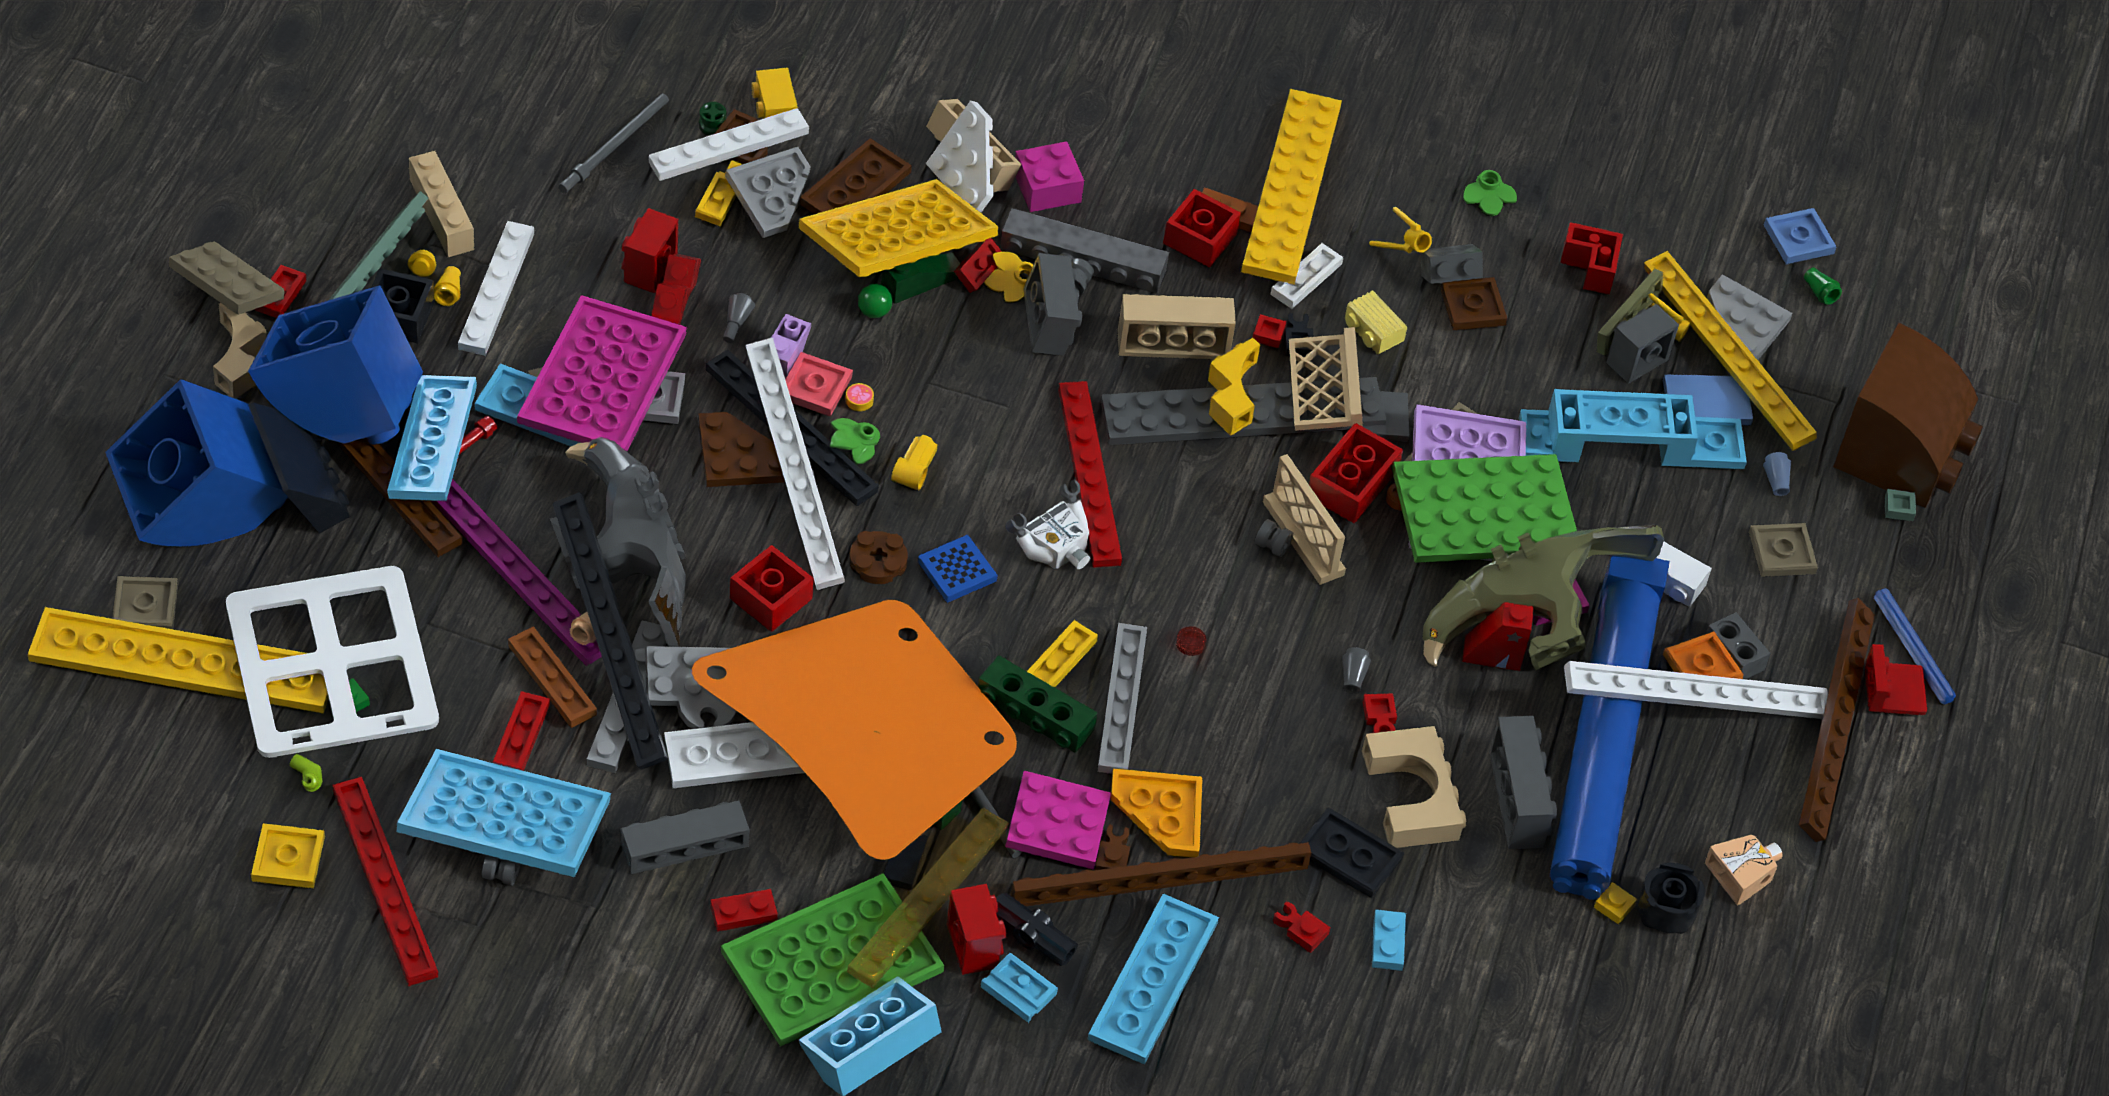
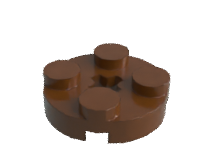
[849,531,908,584]

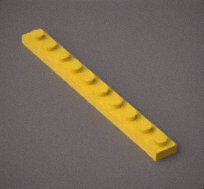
[1644,251,1817,451]

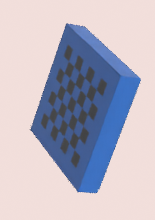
[918,535,998,603]

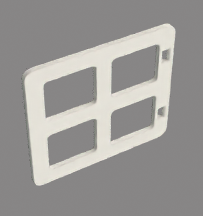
[226,566,439,758]

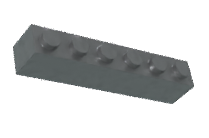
[1000,208,1169,293]

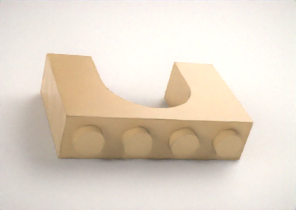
[1362,726,1466,848]

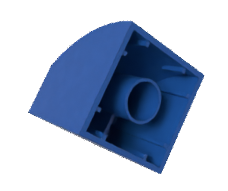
[248,285,423,445]
[105,379,288,547]

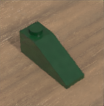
[881,253,960,304]

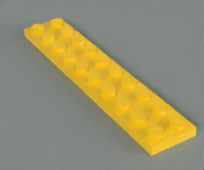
[1241,89,1342,285]
[28,607,328,713]

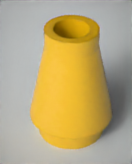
[434,266,461,306]

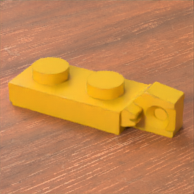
[695,160,742,226]

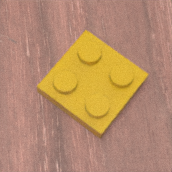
[251,823,325,889]

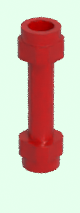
[457,416,497,461]

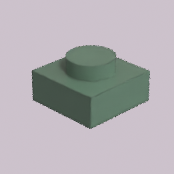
[1885,489,1916,521]

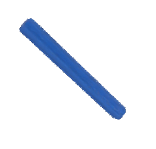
[1874,588,1956,705]

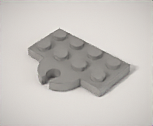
[645,646,736,729]

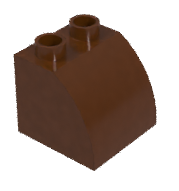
[1833,323,1983,508]

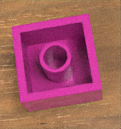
[1015,142,1084,212]

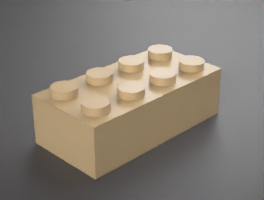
[1118,294,1236,359]

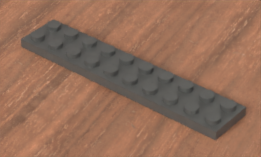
[1101,377,1386,445]

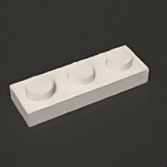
[1270,243,1343,309]

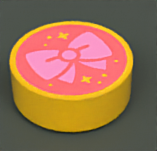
[845,383,874,411]

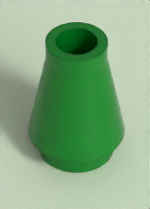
[1804,267,1842,305]

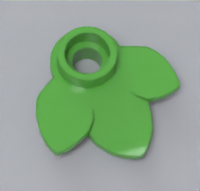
[1463,170,1517,216]
[830,418,880,465]

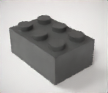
[1023,253,1082,356]

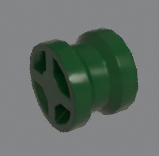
[699,102,727,136]

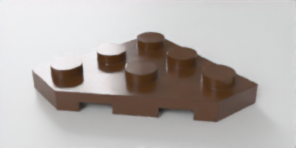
[698,412,785,487]

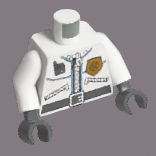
[1005,480,1090,569]

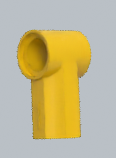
[891,435,938,491]

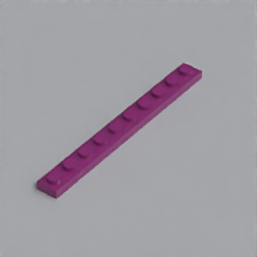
[430,479,602,666]

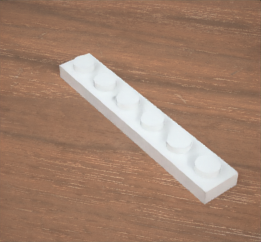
[649,108,809,181]
[458,221,534,356]

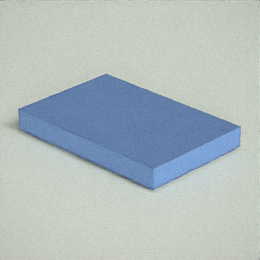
[1663,375,1753,425]

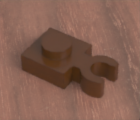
[1095,825,1130,870]

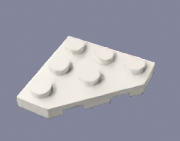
[926,101,993,213]

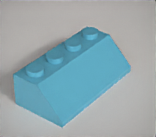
[799,976,941,1096]

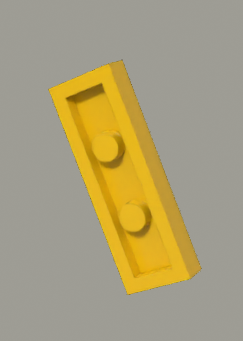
[1027,620,1098,687]

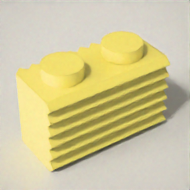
[1345,290,1407,354]

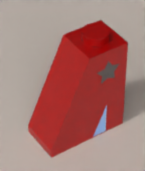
[1462,602,1533,671]

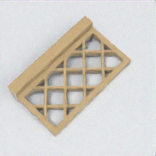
[1289,327,1363,431]
[1263,454,1346,585]

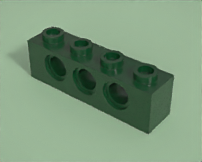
[978,655,1098,753]

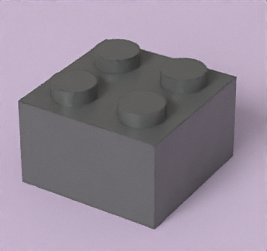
[1606,304,1679,384]

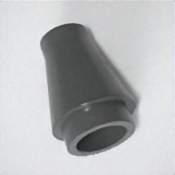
[1342,647,1371,693]

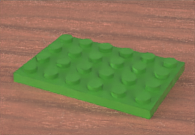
[1392,454,1577,563]
[721,873,945,1047]

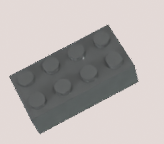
[1489,716,1557,849]

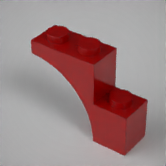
[651,253,701,325]

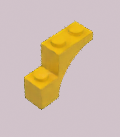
[1208,338,1260,436]

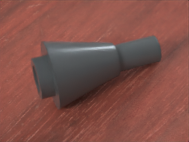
[723,293,755,343]

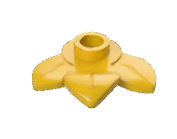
[984,252,1033,302]

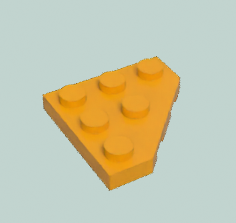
[1111,769,1202,857]

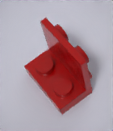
[1864,644,1927,715]

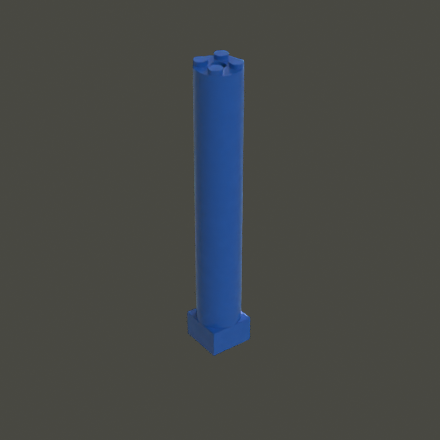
[1550,556,1670,900]

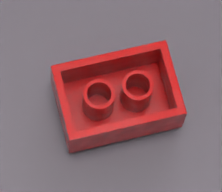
[1309,423,1403,523]

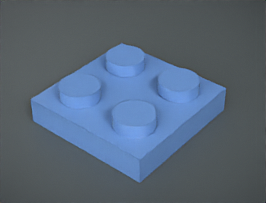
[1764,208,1836,264]

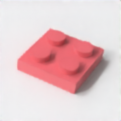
[785,352,853,417]

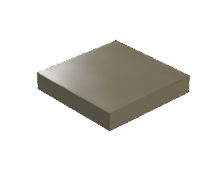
[1749,523,1818,577]
[112,576,178,629]

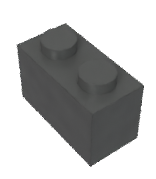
[1420,244,1483,284]

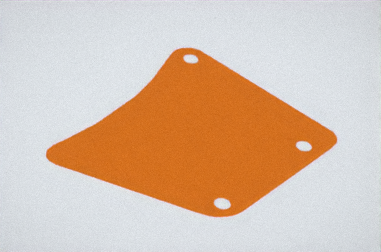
[692,600,1017,860]

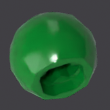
[858,284,892,318]

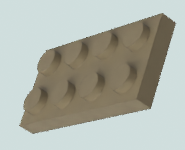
[169,241,284,315]

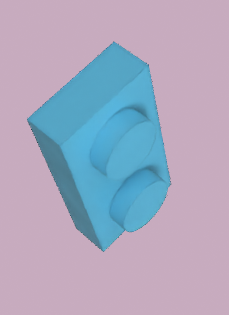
[1372,910,1406,971]

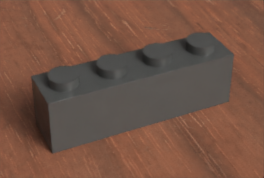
[621,801,750,874]

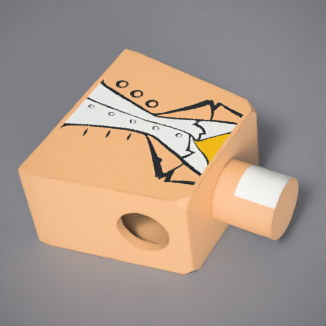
[1705,835,1782,906]

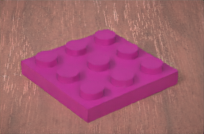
[1005,771,1111,869]

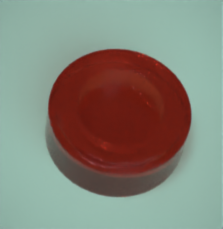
[1176,626,1206,656]

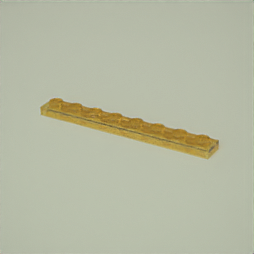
[847,807,1008,988]

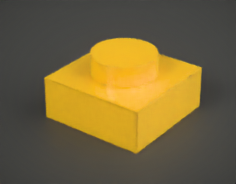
[1594,882,1637,924]

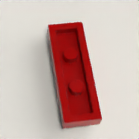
[493,691,550,771]

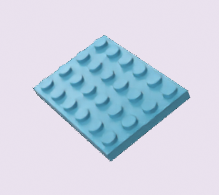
[396,749,611,877]

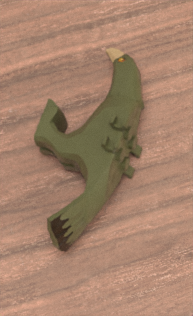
[1422,525,1664,670]

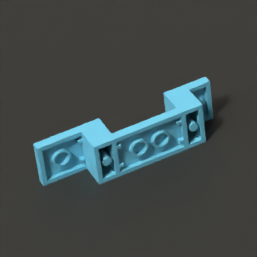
[1519,389,1747,469]

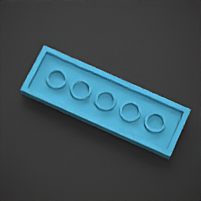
[387,375,477,501]
[1088,894,1219,1065]

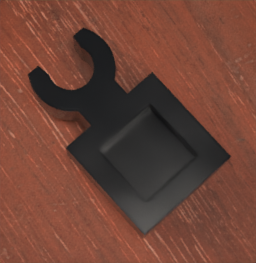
[1284,313,1314,357]

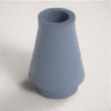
[1763,452,1791,496]

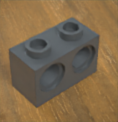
[1706,612,1771,680]

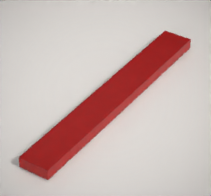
[332,777,438,986]

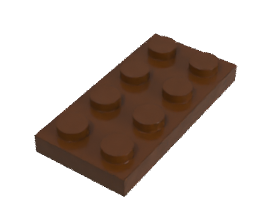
[800,138,912,214]

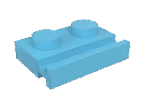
[981,953,1058,1023]

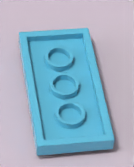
[475,364,580,446]

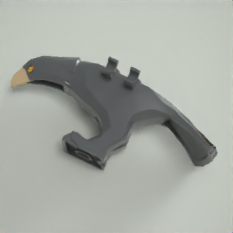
[550,437,686,647]

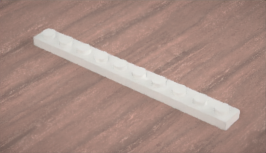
[746,337,845,590]
[1564,661,1828,719]

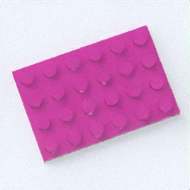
[517,295,686,451]

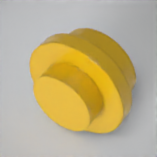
[408,250,436,277]

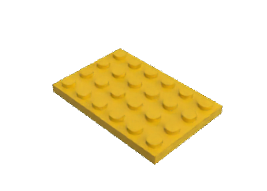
[799,179,998,277]

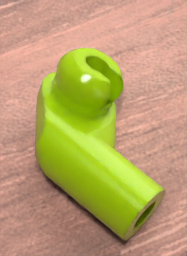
[290,754,323,792]

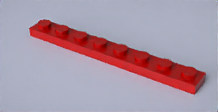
[1058,381,1122,568]

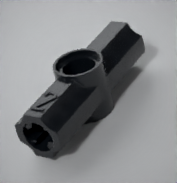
[996,893,1078,966]

